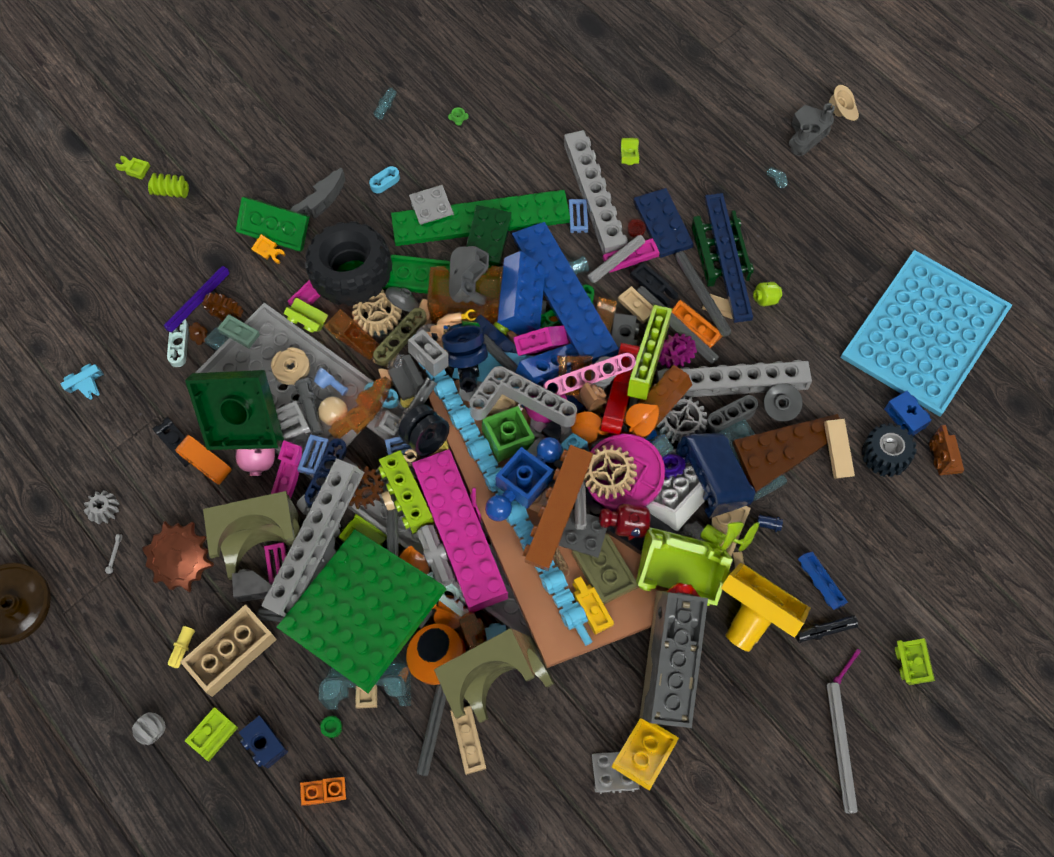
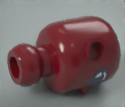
[599,504,651,540]

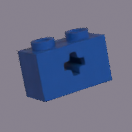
[884,390,932,436]

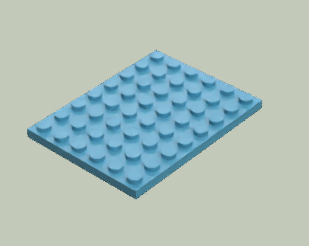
[840,250,1012,417]

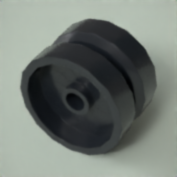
[398,405,450,456]

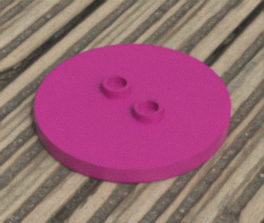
[585,434,665,511]

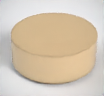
[381,491,396,510]

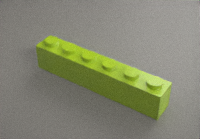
[627,305,672,400]

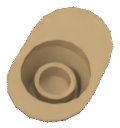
[829,85,859,121]

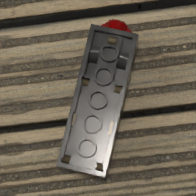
[640,583,708,728]

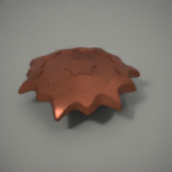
[142,521,214,592]

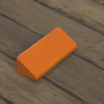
[672,300,722,348]

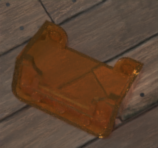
[427,266,503,324]

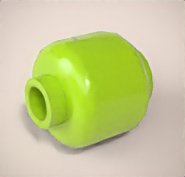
[753,282,782,306]

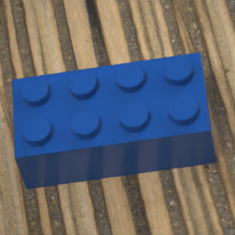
[497,251,545,335]

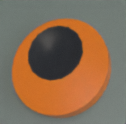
[406,624,465,685]

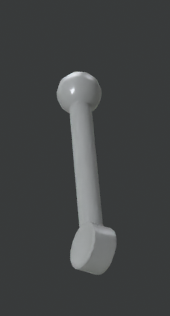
[105,534,122,574]

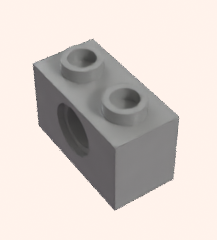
[408,329,448,377]

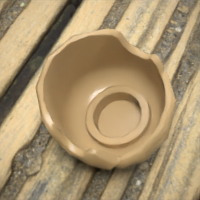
[318,396,348,426]

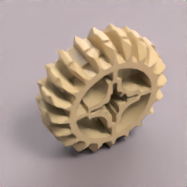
[352,289,402,337]
[584,445,637,499]

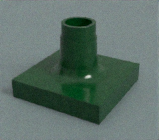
[185,370,284,450]

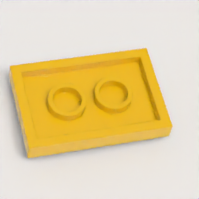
[612,718,679,791]

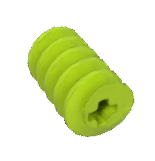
[148,173,189,198]

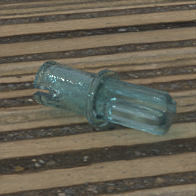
[373,88,397,119]

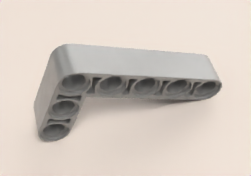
[470,366,577,427]

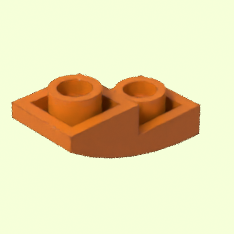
[300,777,346,806]

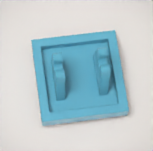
[60,364,104,400]

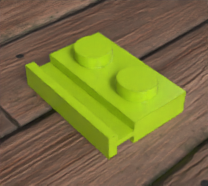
[339,514,387,546]
[185,707,238,762]

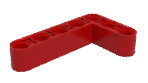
[601,343,640,435]

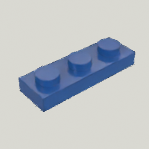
[798,552,848,610]

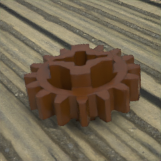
[202,293,244,321]
[349,466,384,509]

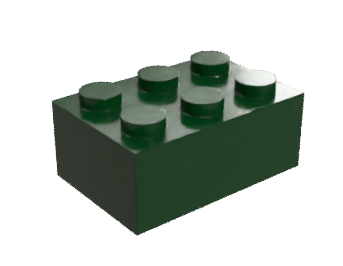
[466,205,512,267]

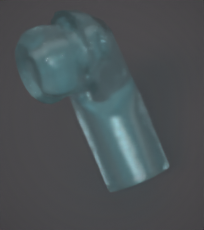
[767,167,788,188]

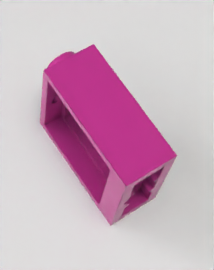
[513,326,569,356]

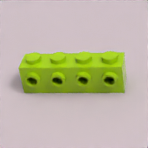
[378,450,434,534]

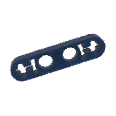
[304,438,347,508]

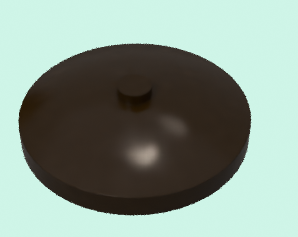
[0,563,51,645]

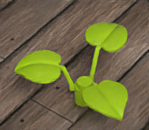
[700,522,760,579]

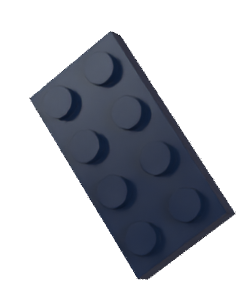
[633,188,693,258]

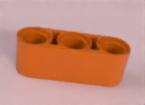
[175,435,232,485]

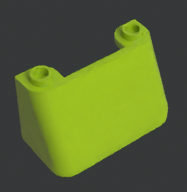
[636,528,733,606]

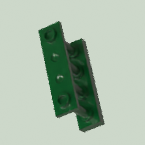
[691,211,754,287]

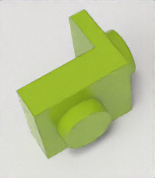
[621,138,639,165]

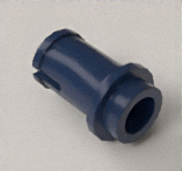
[758,514,783,532]

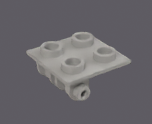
[409,185,454,225]
[592,752,640,794]

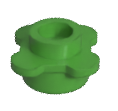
[448,107,469,126]

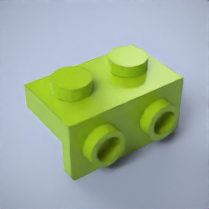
[283,298,328,333]
[895,638,935,685]

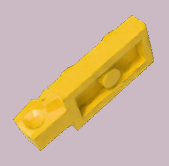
[572,576,614,635]

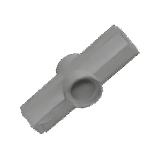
[417,525,455,586]

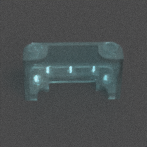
[319,663,411,710]

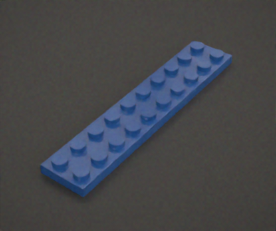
[512,222,619,367]

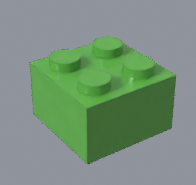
[482,406,535,462]

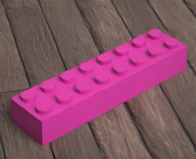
[412,449,508,614]

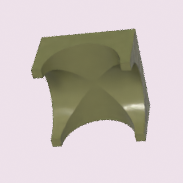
[203,491,302,580]
[434,628,555,723]

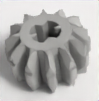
[84,490,120,524]

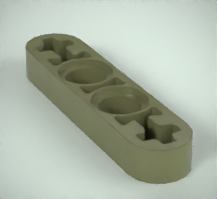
[373,308,427,366]

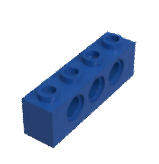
[515,344,586,386]

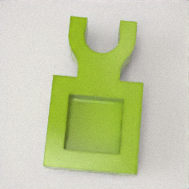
[115,156,150,179]

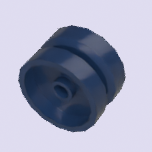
[442,325,488,368]

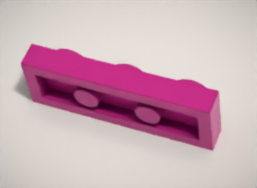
[603,238,660,273]

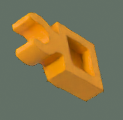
[251,234,286,264]

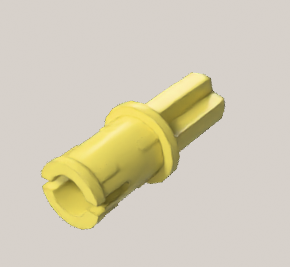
[168,626,195,668]

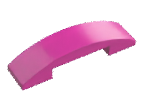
[271,440,302,499]

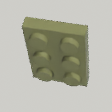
[571,534,638,604]

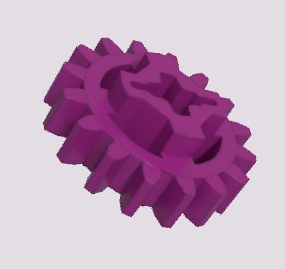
[658,333,697,368]

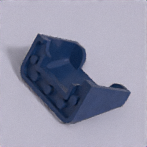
[675,433,755,519]

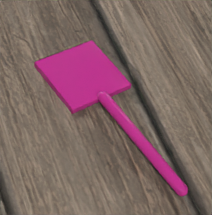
[470,488,481,524]

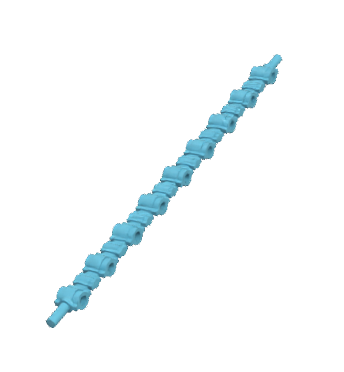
[413,334,593,646]

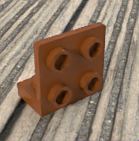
[929,425,964,475]

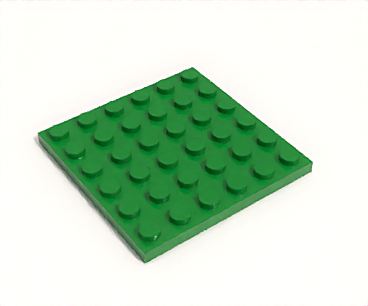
[277,529,447,694]

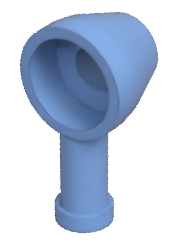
[314,367,349,396]

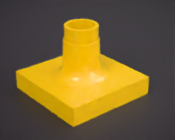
[720,562,811,652]

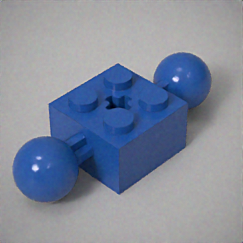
[485,437,562,521]

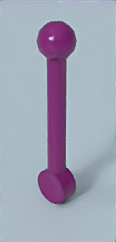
[833,649,861,684]

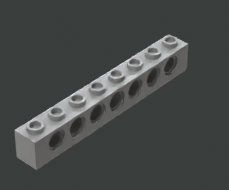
[564,130,628,255]
[656,360,812,398]
[261,458,365,617]

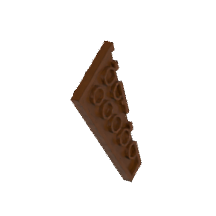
[732,414,840,494]

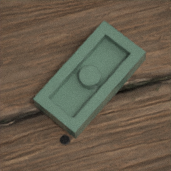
[217,314,260,349]

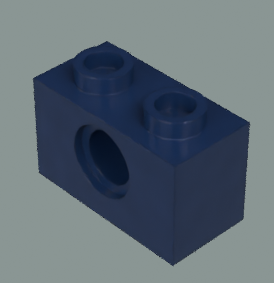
[239,715,288,769]

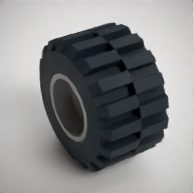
[861,423,917,477]

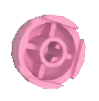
[236,448,275,476]

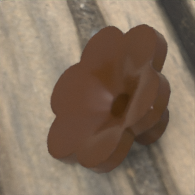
[188,322,208,345]

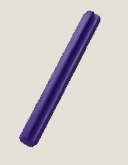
[164,266,229,332]

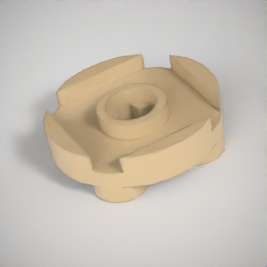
[271,347,310,385]

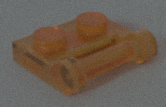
[556,355,592,395]

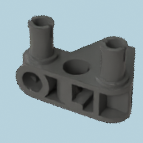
[788,103,835,156]
[449,246,489,307]

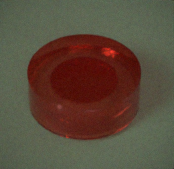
[628,219,646,238]

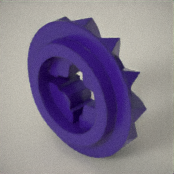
[662,454,686,478]

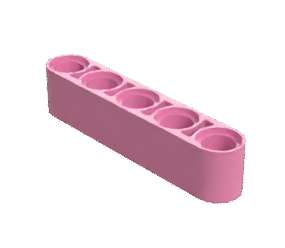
[543,353,636,396]

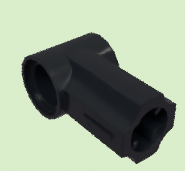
[458,364,480,393]

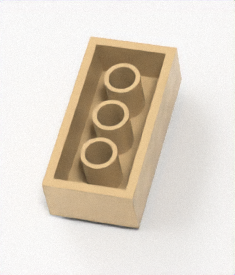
[180,604,277,697]

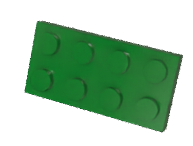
[236,197,310,251]

